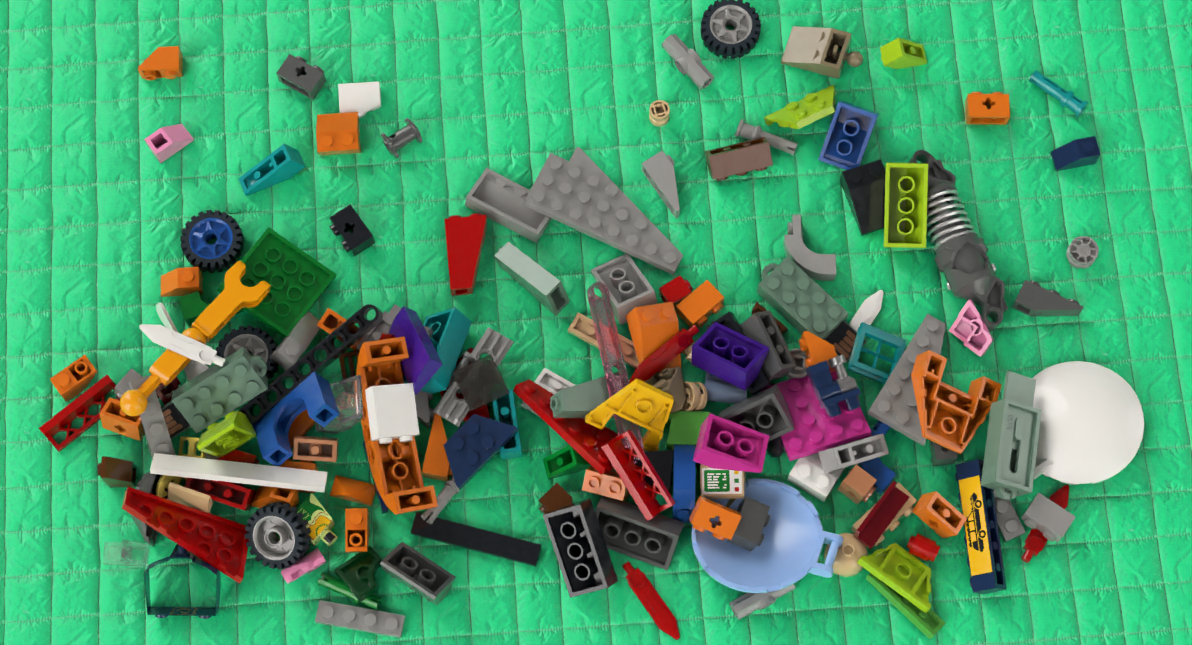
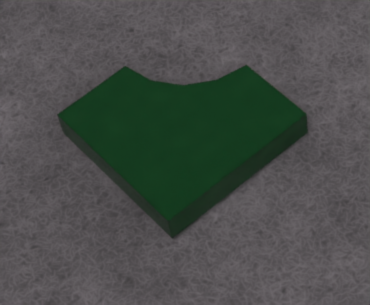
[335,546,382,602]

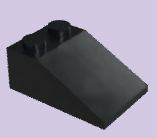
[840,159,886,236]

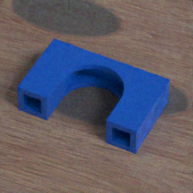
[253,371,340,467]

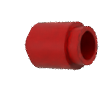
[906,533,940,562]

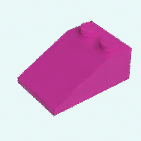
[693,413,769,473]

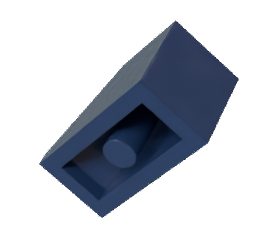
[1051,136,1101,171]

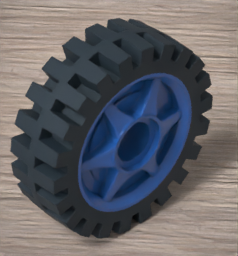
[180,210,244,273]

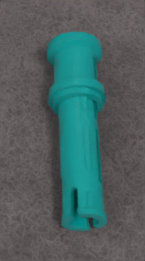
[1029,70,1088,117]

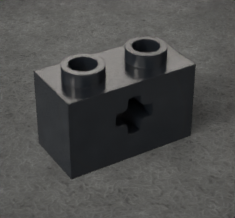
[329,204,375,257]

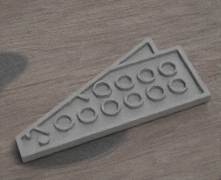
[524,147,683,275]

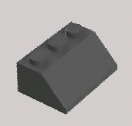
[719,384,795,442]
[380,542,456,605]

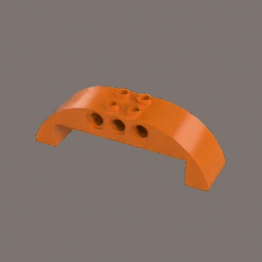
[356,336,438,514]

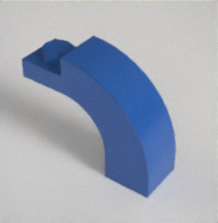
[858,421,896,495]
[672,445,696,523]

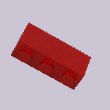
[185,478,256,511]

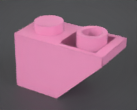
[144,124,194,163]

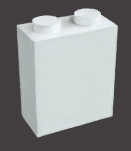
[365,383,420,444]

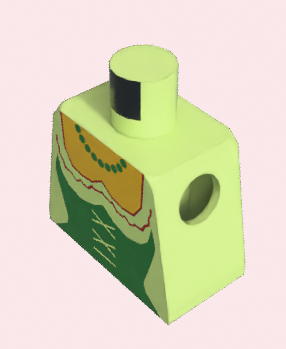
[296,493,338,546]

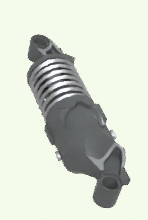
[908,150,1008,332]

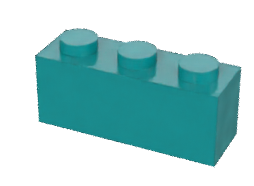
[491,389,523,460]

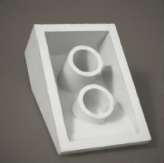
[787,453,846,502]

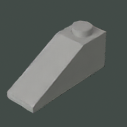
[641,151,680,218]
[270,312,320,371]
[818,433,889,473]

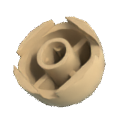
[824,533,868,577]

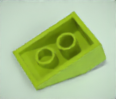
[197,411,257,458]

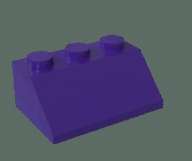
[691,322,769,391]

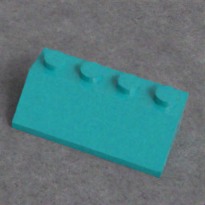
[403,307,472,394]

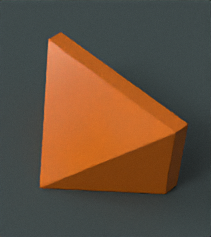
[330,475,376,506]

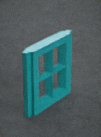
[848,322,906,384]

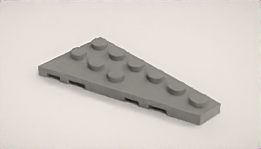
[867,314,946,446]

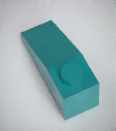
[239,144,306,196]

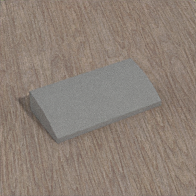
[465,168,552,243]

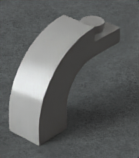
[783,215,836,281]

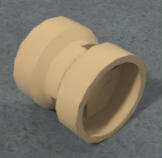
[649,100,670,127]

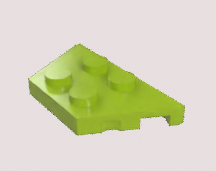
[764,85,836,129]
[857,543,931,613]

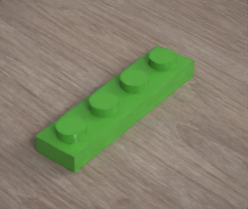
[865,573,945,639]

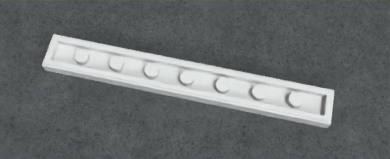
[150,453,328,492]

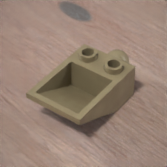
[781,26,863,79]

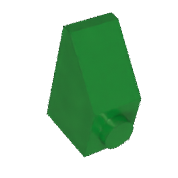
[543,445,591,479]

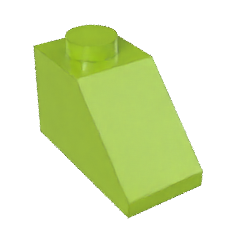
[880,38,927,69]

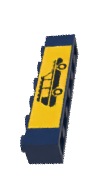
[955,459,1007,594]

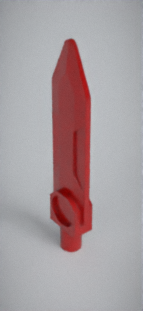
[629,325,699,384]
[1021,485,1069,563]
[622,561,680,640]

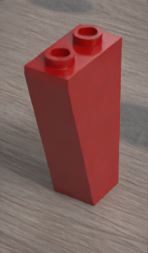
[444,213,487,296]

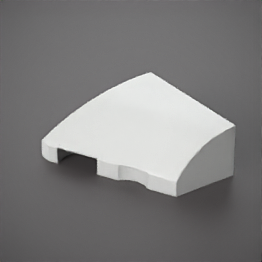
[338,81,381,118]

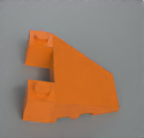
[911,350,1002,454]

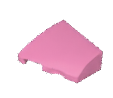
[949,299,994,357]
[280,548,326,584]

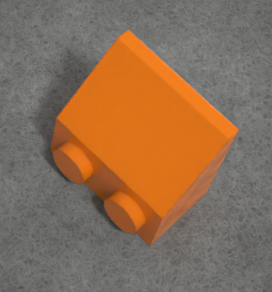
[316,112,361,156]

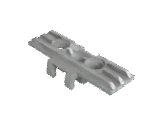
[433,327,514,427]

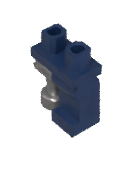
[805,354,861,418]

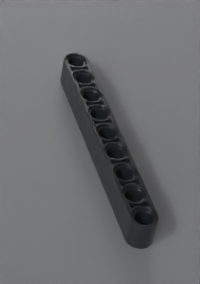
[238,304,383,428]

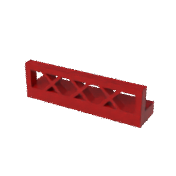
[39,375,118,452]
[602,429,675,521]

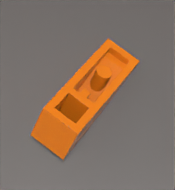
[422,413,453,481]

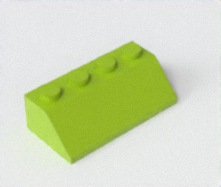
[884,162,928,248]

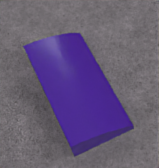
[389,306,443,395]

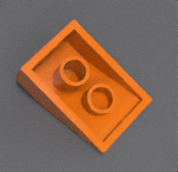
[626,302,681,373]

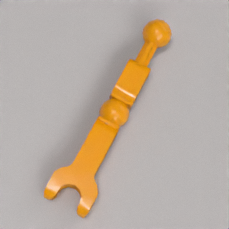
[119,261,271,416]

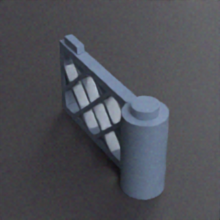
[701,321,748,404]

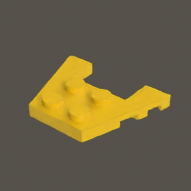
[585,379,674,452]

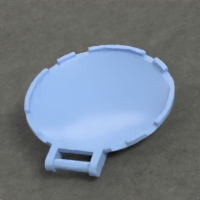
[692,478,844,593]

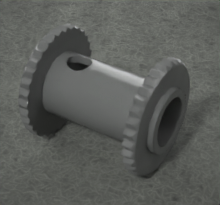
[381,118,422,158]

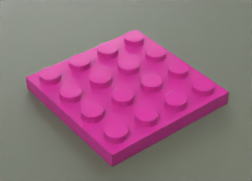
[761,371,871,461]

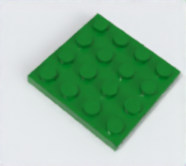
[218,227,337,338]

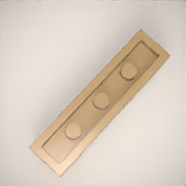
[568,312,639,368]

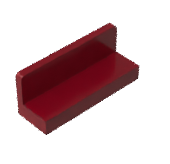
[853,481,909,550]

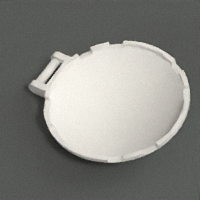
[1033,361,1144,485]

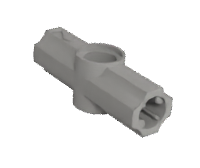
[662,34,714,90]
[729,584,796,620]

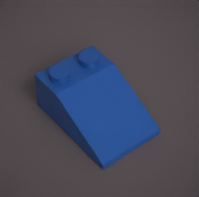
[818,100,879,170]

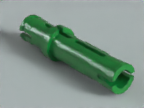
[317,572,382,610]

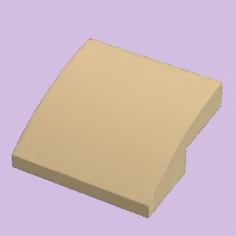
[168,482,213,514]

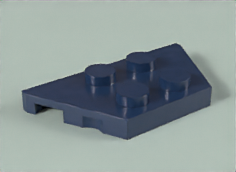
[444,414,519,490]

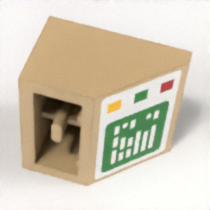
[700,464,746,499]

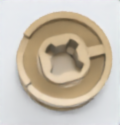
[681,381,708,411]

